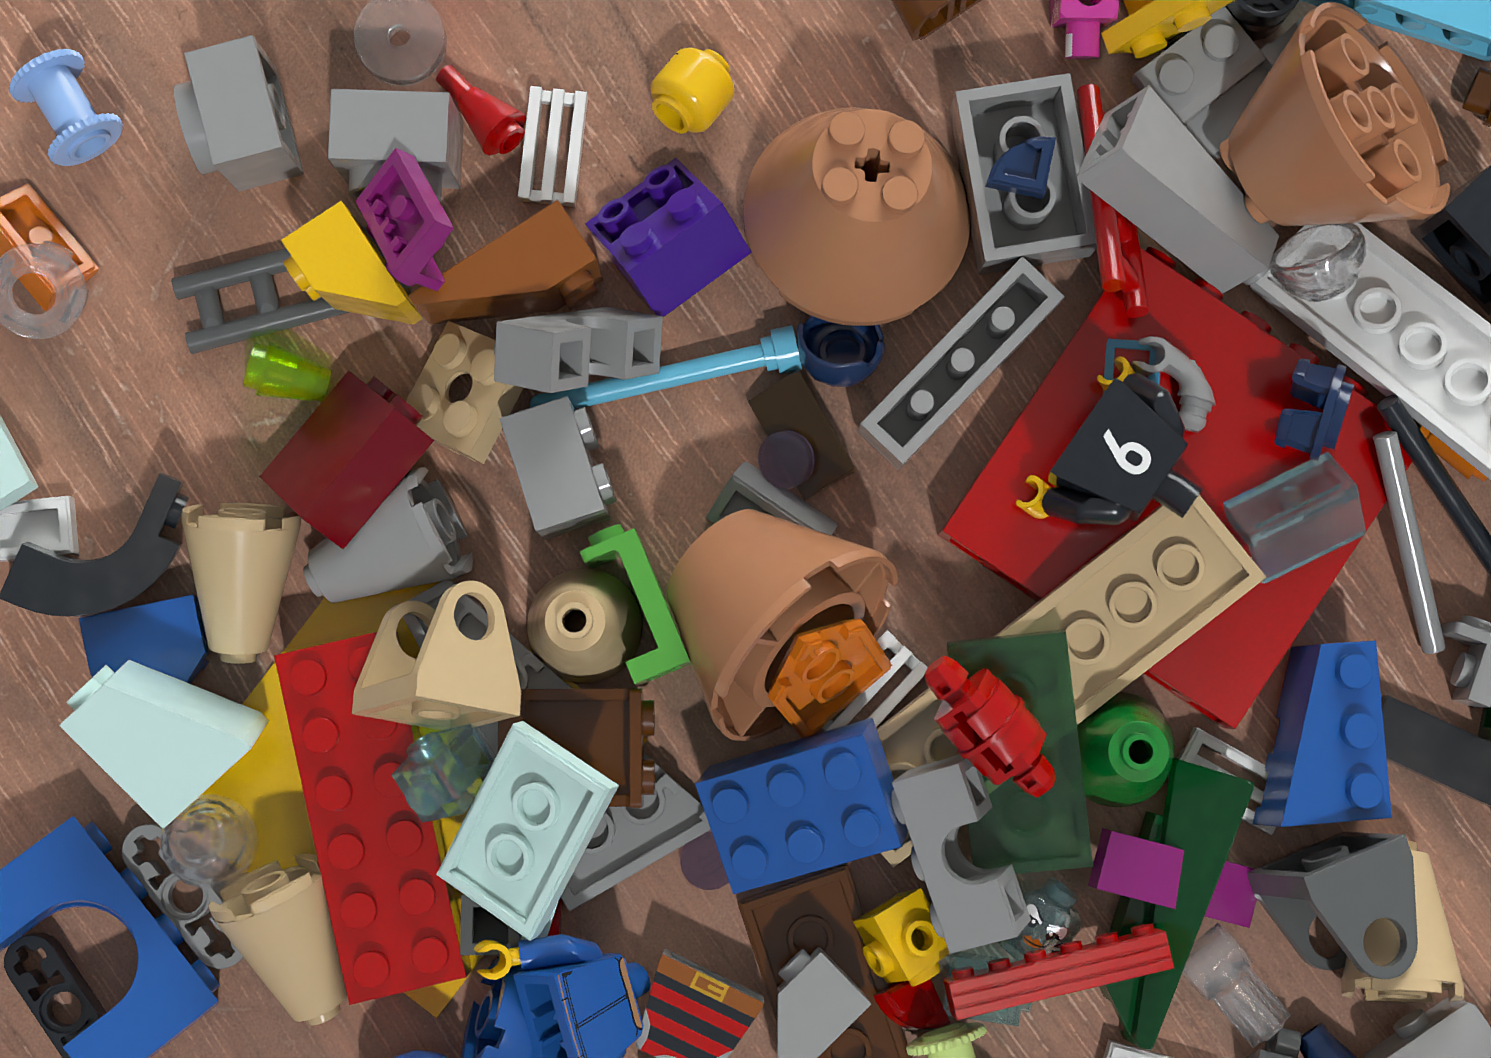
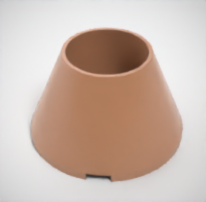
[667,509,898,741]

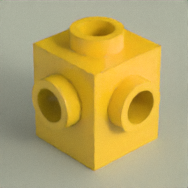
[853,888,950,986]

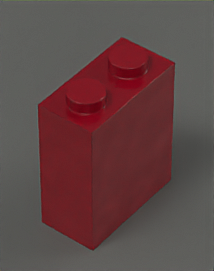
[259,370,434,549]

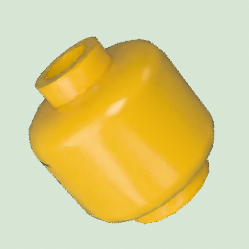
[650,47,734,134]

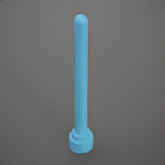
[530,325,802,409]

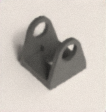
[1247,832,1418,979]

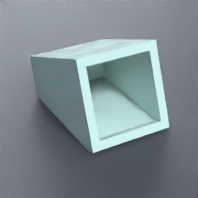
[59,660,269,829]

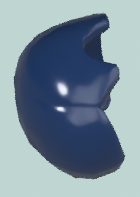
[797,316,885,387]

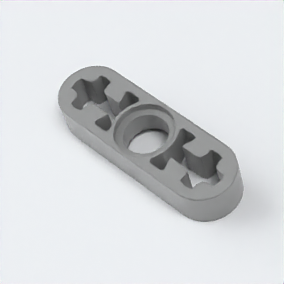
[122,823,244,969]

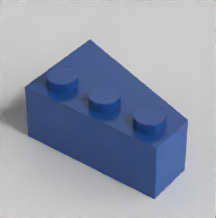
[1252,640,1392,827]

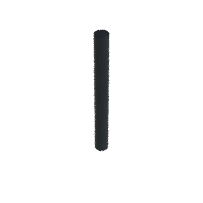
[1376,395,1491,578]

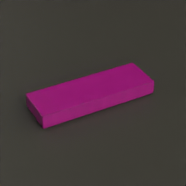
[1088,828,1257,928]

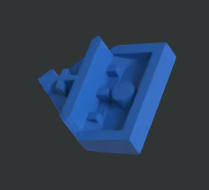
[79,595,210,684]

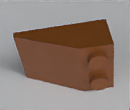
[408,200,604,325]

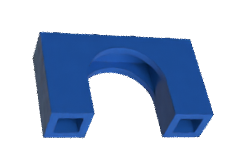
[0,816,220,1058]

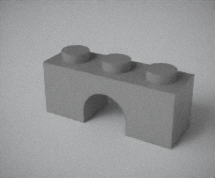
[494,306,663,393]
[891,755,1031,954]

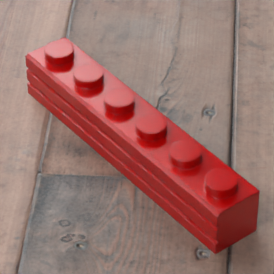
[943,924,1174,1020]

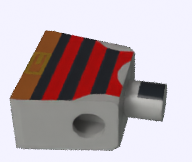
[635,948,764,1058]

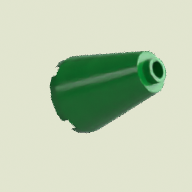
[1059,692,1175,807]

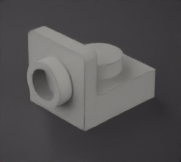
[1441,615,1491,708]

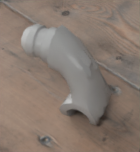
[1132,336,1216,432]

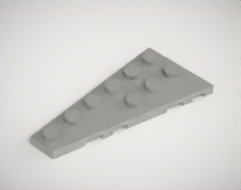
[403,579,711,911]

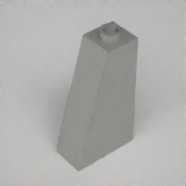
[1077,85,1279,294]

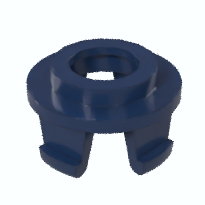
[1274,359,1354,461]

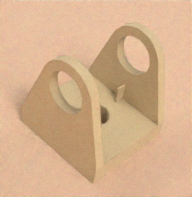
[352,581,521,733]

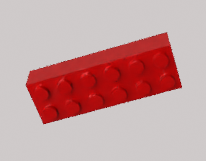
[274,631,472,1005]

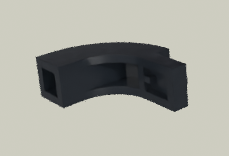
[0,473,189,617]

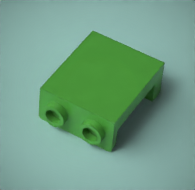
[580,524,691,685]

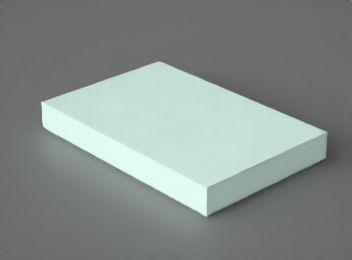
[436,721,619,941]

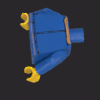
[473,934,651,1058]

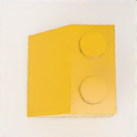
[281,201,423,325]

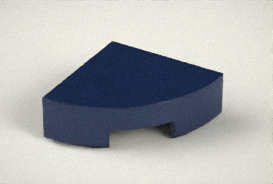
[985,136,1056,199]

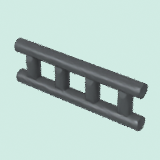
[171,227,412,354]

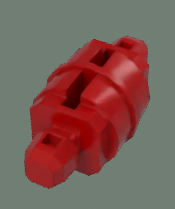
[924,656,1056,798]

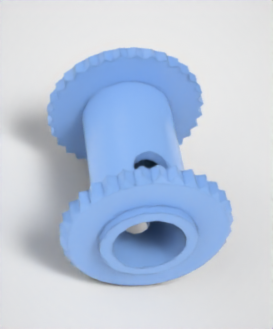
[9,49,123,166]

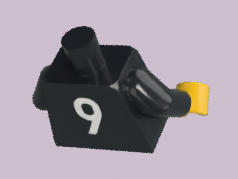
[1016,356,1203,525]

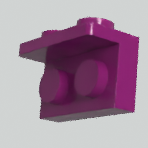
[355,148,454,291]

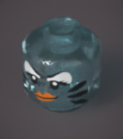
[998,877,1083,961]

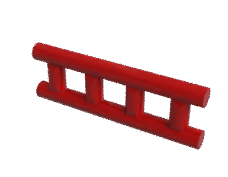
[1077,84,1149,318]

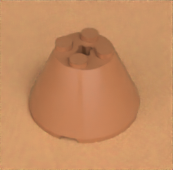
[1219,2,1450,226]
[743,107,971,326]

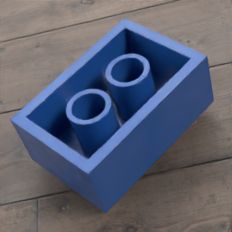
[695,718,908,894]

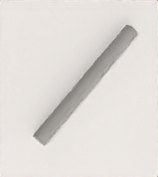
[1373,431,1446,654]

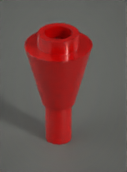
[436,65,526,156]

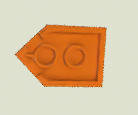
[768,619,893,738]

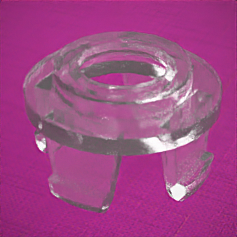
[0,240,89,339]

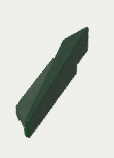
[1099,758,1254,1050]

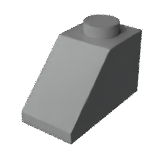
[777,946,871,1058]

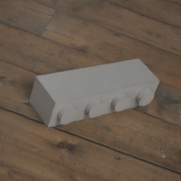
[857,256,1065,471]

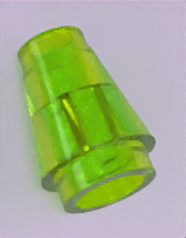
[243,341,333,402]

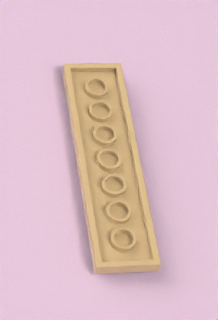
[877,495,1266,868]

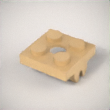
[406,321,523,464]

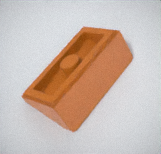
[0,183,99,311]

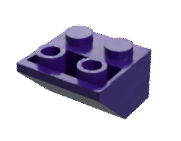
[585,158,752,317]

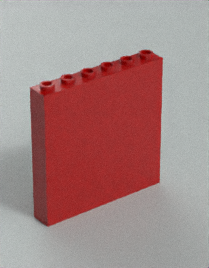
[938,247,1427,729]

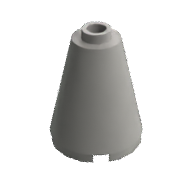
[303,467,473,603]

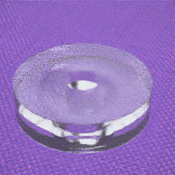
[354,0,447,86]

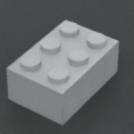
[949,73,1097,275]

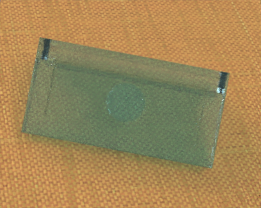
[1223,452,1366,584]

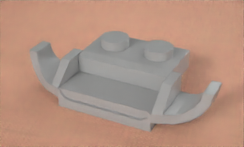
[1131,6,1305,160]

